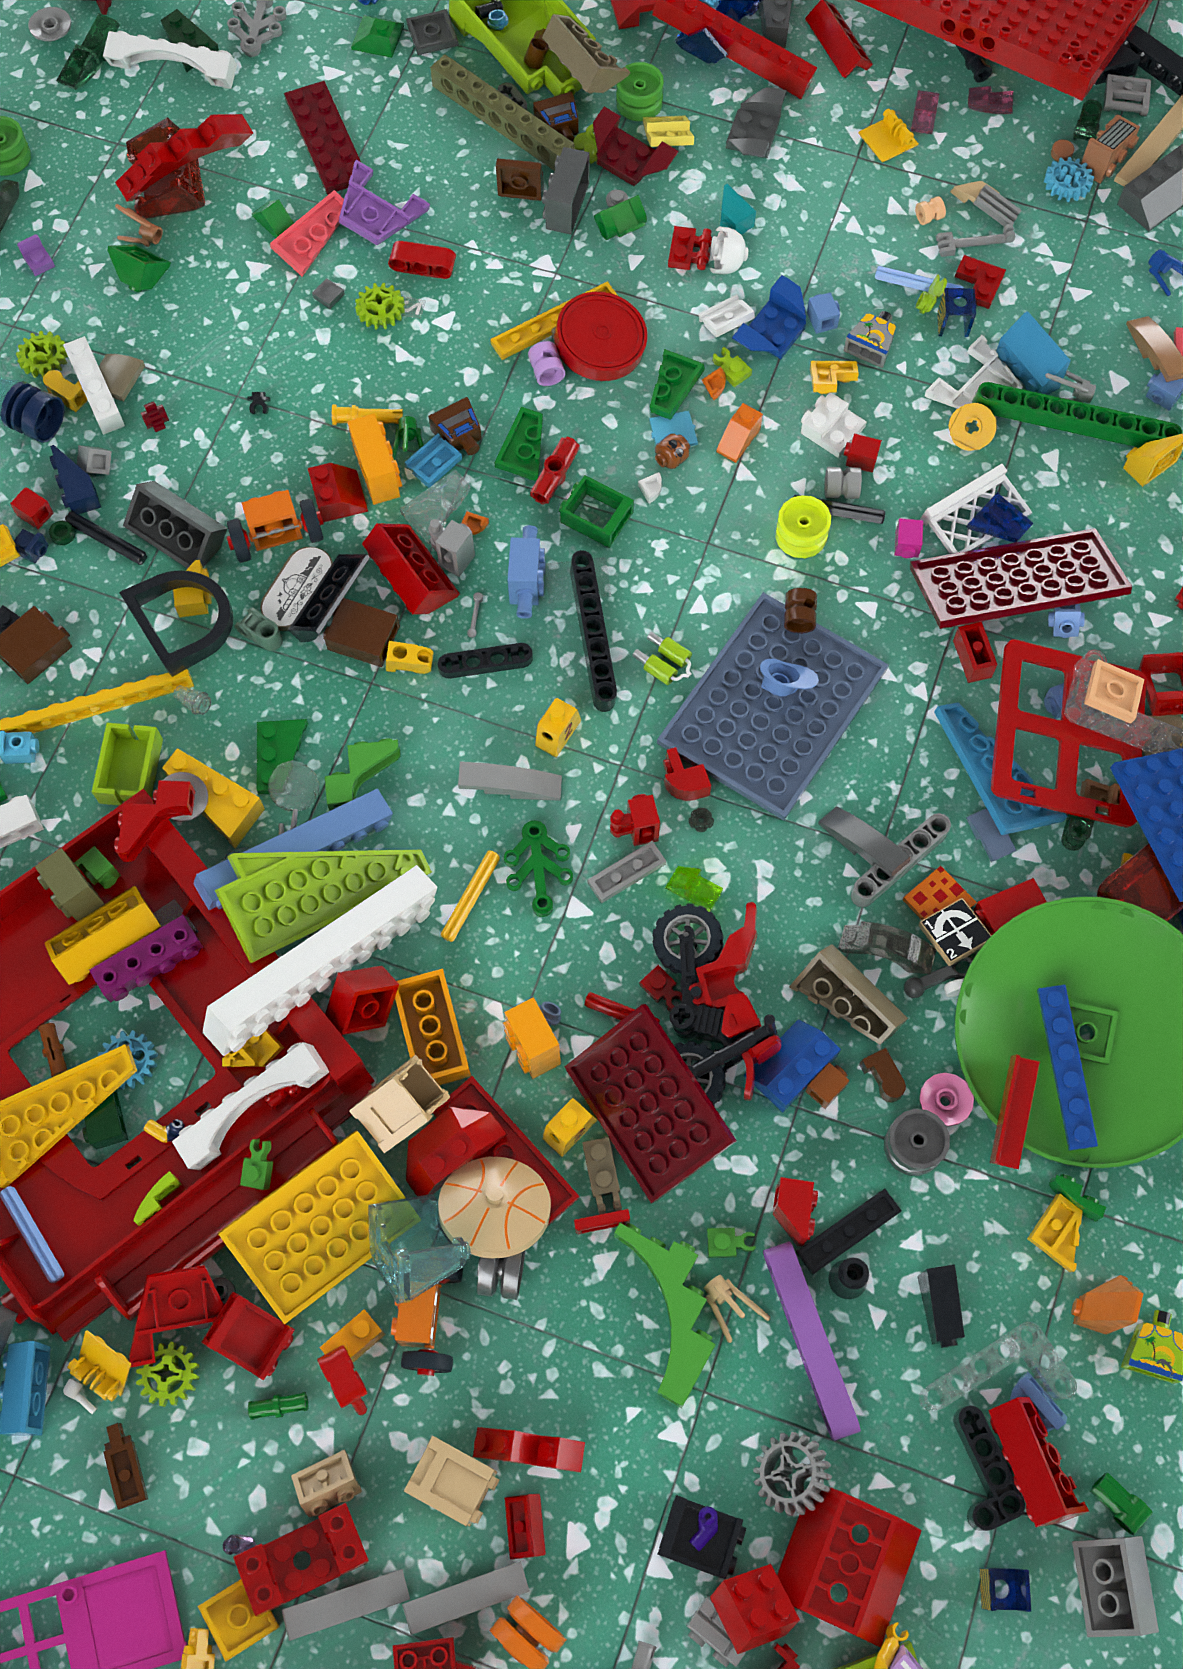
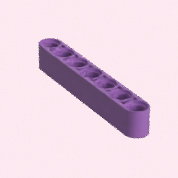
[763,1241,861,1442]

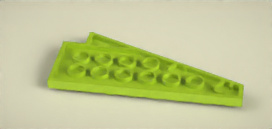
[214,849,432,963]

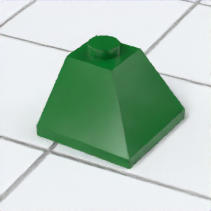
[351,15,404,58]
[107,244,171,292]

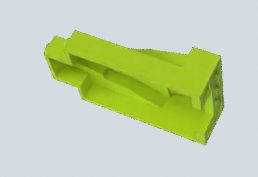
[449,0,596,96]

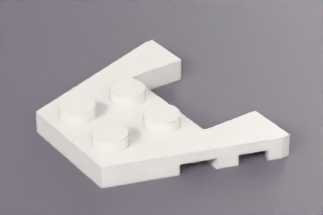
[925,335,1023,418]

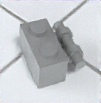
[428,519,475,577]

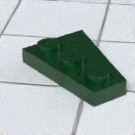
[161,9,219,73]

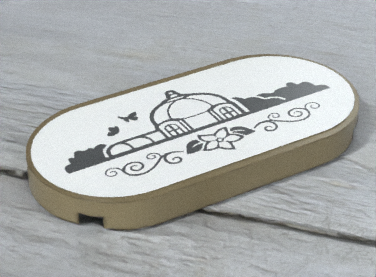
[260,547,333,631]

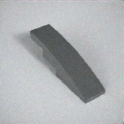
[818,806,910,877]

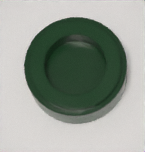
[49,520,75,545]

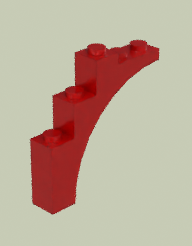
[115,114,253,202]

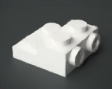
[801,392,867,458]

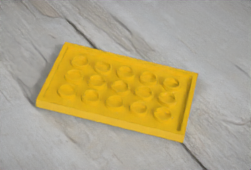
[218,1130,421,1325]

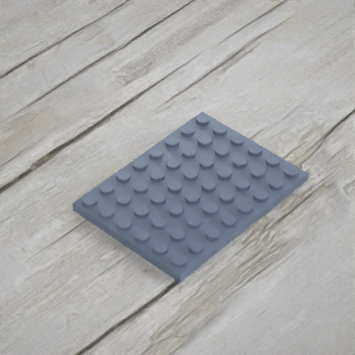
[657,592,889,821]

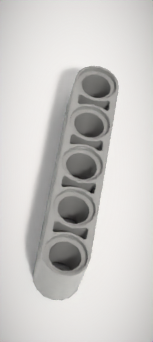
[851,813,951,907]

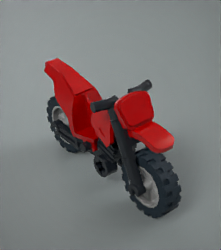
[652,902,781,1107]

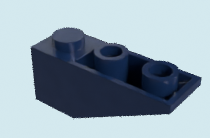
[49,445,102,514]

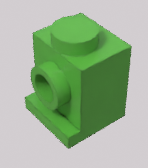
[74,846,121,889]

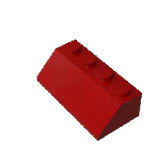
[362,523,460,614]

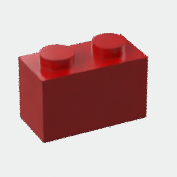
[953,622,998,683]

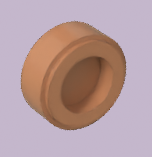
[1051,140,1074,161]

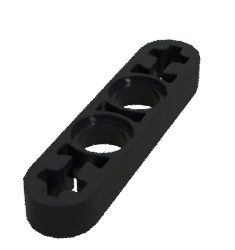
[438,643,533,679]

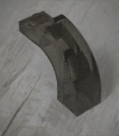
[838,921,937,974]

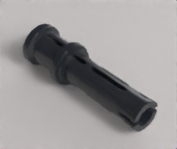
[956,45,992,83]

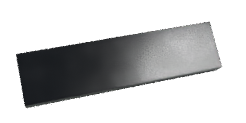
[796,1189,902,1275]

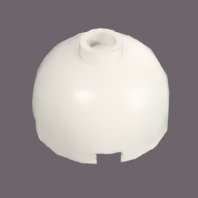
[709,226,748,274]

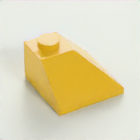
[1123,434,1183,487]

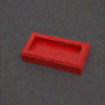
[574,1209,630,1235]

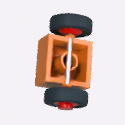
[227,490,324,563]
[391,1258,463,1376]

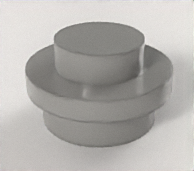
[606,190,628,208]

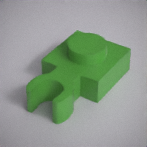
[240,1139,273,1190]
[707,1228,756,1258]

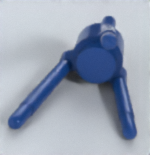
[1148,249,1183,296]

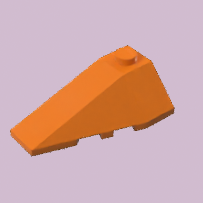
[1071,1275,1144,1335]

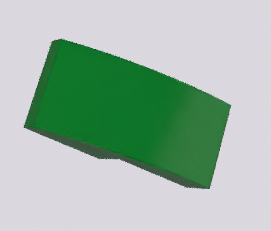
[1049,1174,1106,1222]

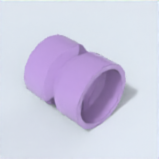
[528,341,565,386]

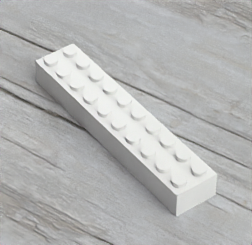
[203,865,438,1056]

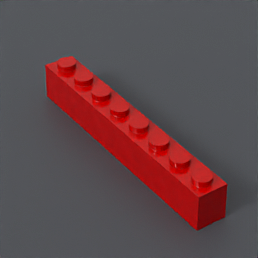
[652,0,818,99]

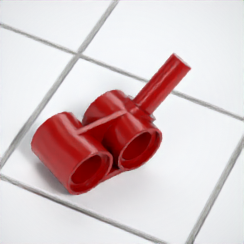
[317,1345,368,1415]

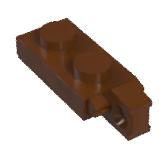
[103,1423,148,1510]

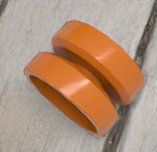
[489,1595,567,1669]

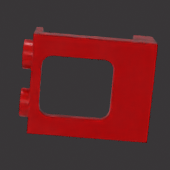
[1138,652,1183,716]

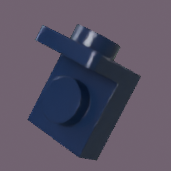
[14,529,49,564]

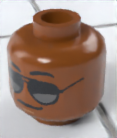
[655,433,690,469]

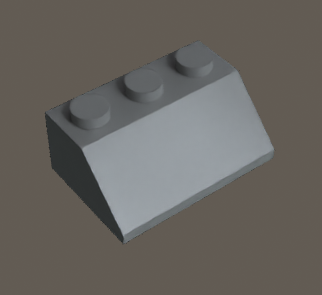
[1072,1536,1159,1637]

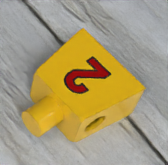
[535,698,581,758]
[542,1098,597,1157]

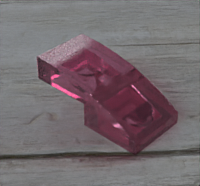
[968,86,1014,114]
[910,90,939,134]

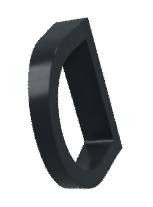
[119,570,233,677]

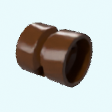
[784,588,817,633]

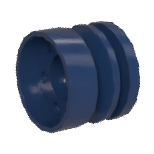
[1,381,65,443]

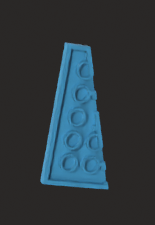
[934,702,1068,835]

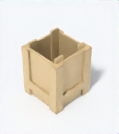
[349,1055,450,1153]
[404,1436,500,1527]

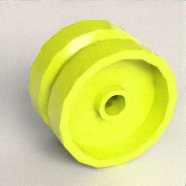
[775,495,831,559]

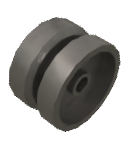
[884,1109,950,1176]
[477,1251,525,1300]

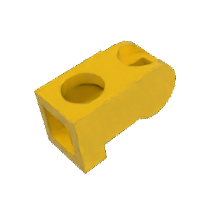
[43,370,88,412]
[386,641,434,674]

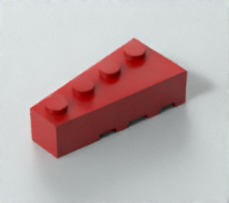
[988,1397,1089,1527]

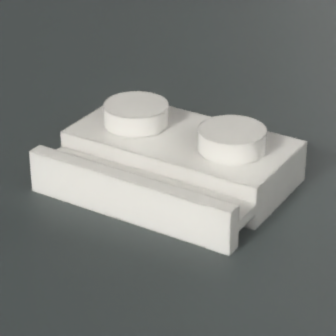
[698,294,755,338]

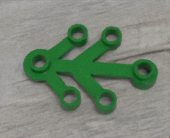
[504,820,573,917]

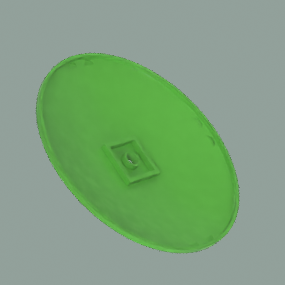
[955,897,1183,1168]

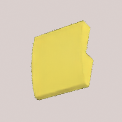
[643,116,694,147]

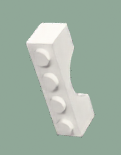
[63,336,125,435]

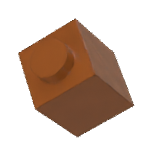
[805,1062,850,1109]

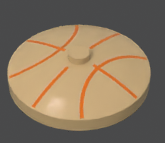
[438,1157,551,1258]

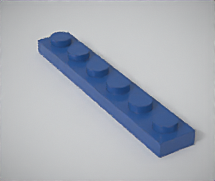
[1037,985,1098,1151]

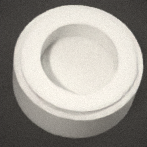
[944,978,964,997]

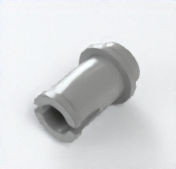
[628,1641,657,1669]

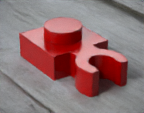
[639,965,682,1012]

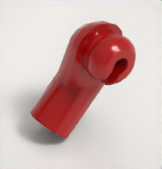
[265,1084,301,1110]

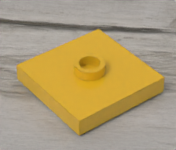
[198,1579,279,1662]

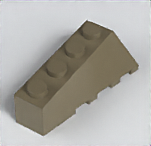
[542,14,630,94]
[789,944,908,1045]

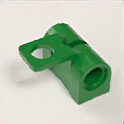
[594,195,647,240]

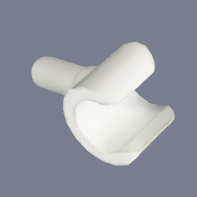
[63,1379,97,1414]

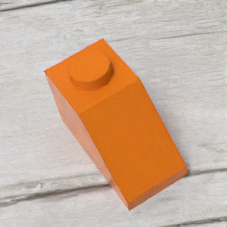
[716,403,763,463]

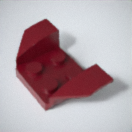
[593,106,679,186]

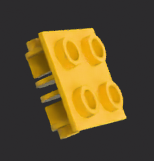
[858,109,919,163]
[67,1330,131,1402]

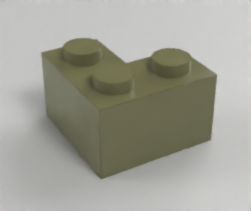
[35,848,105,921]

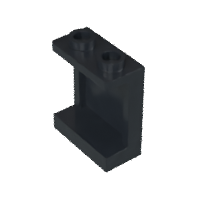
[657,1495,746,1580]

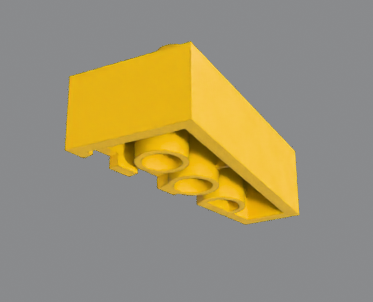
[162,748,265,849]

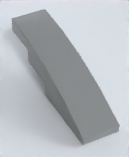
[458,762,562,801]
[402,1561,530,1635]
[282,1569,410,1641]

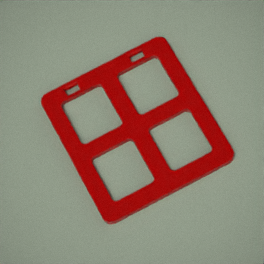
[991,639,1147,828]

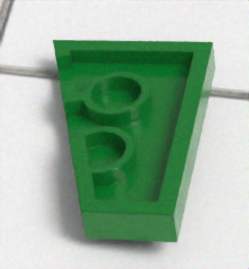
[650,349,705,420]
[494,407,543,481]
[257,719,308,795]

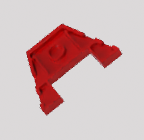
[128,1265,224,1368]

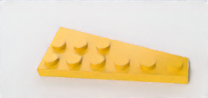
[0,1044,137,1188]

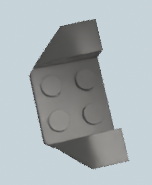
[726,87,787,158]

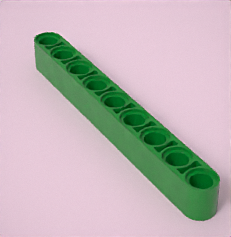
[972,382,1183,448]

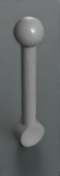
[467,592,483,638]

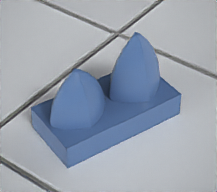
[1010,1371,1068,1432]

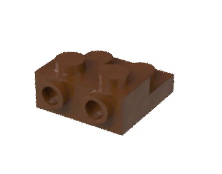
[496,158,544,201]

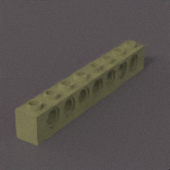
[430,54,575,171]

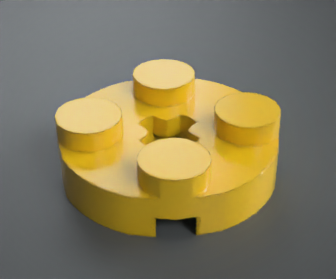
[948,403,997,451]

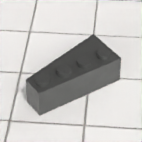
[758,0,792,48]

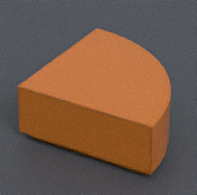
[702,367,726,400]
[461,511,489,535]

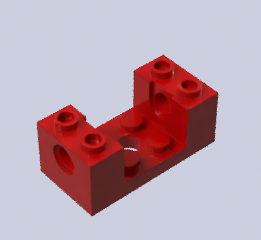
[233,1503,369,1617]

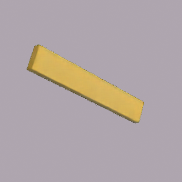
[490,281,618,360]

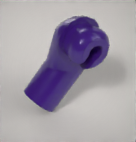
[689,1506,718,1552]

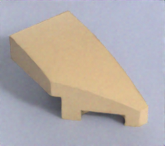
[950,181,999,206]

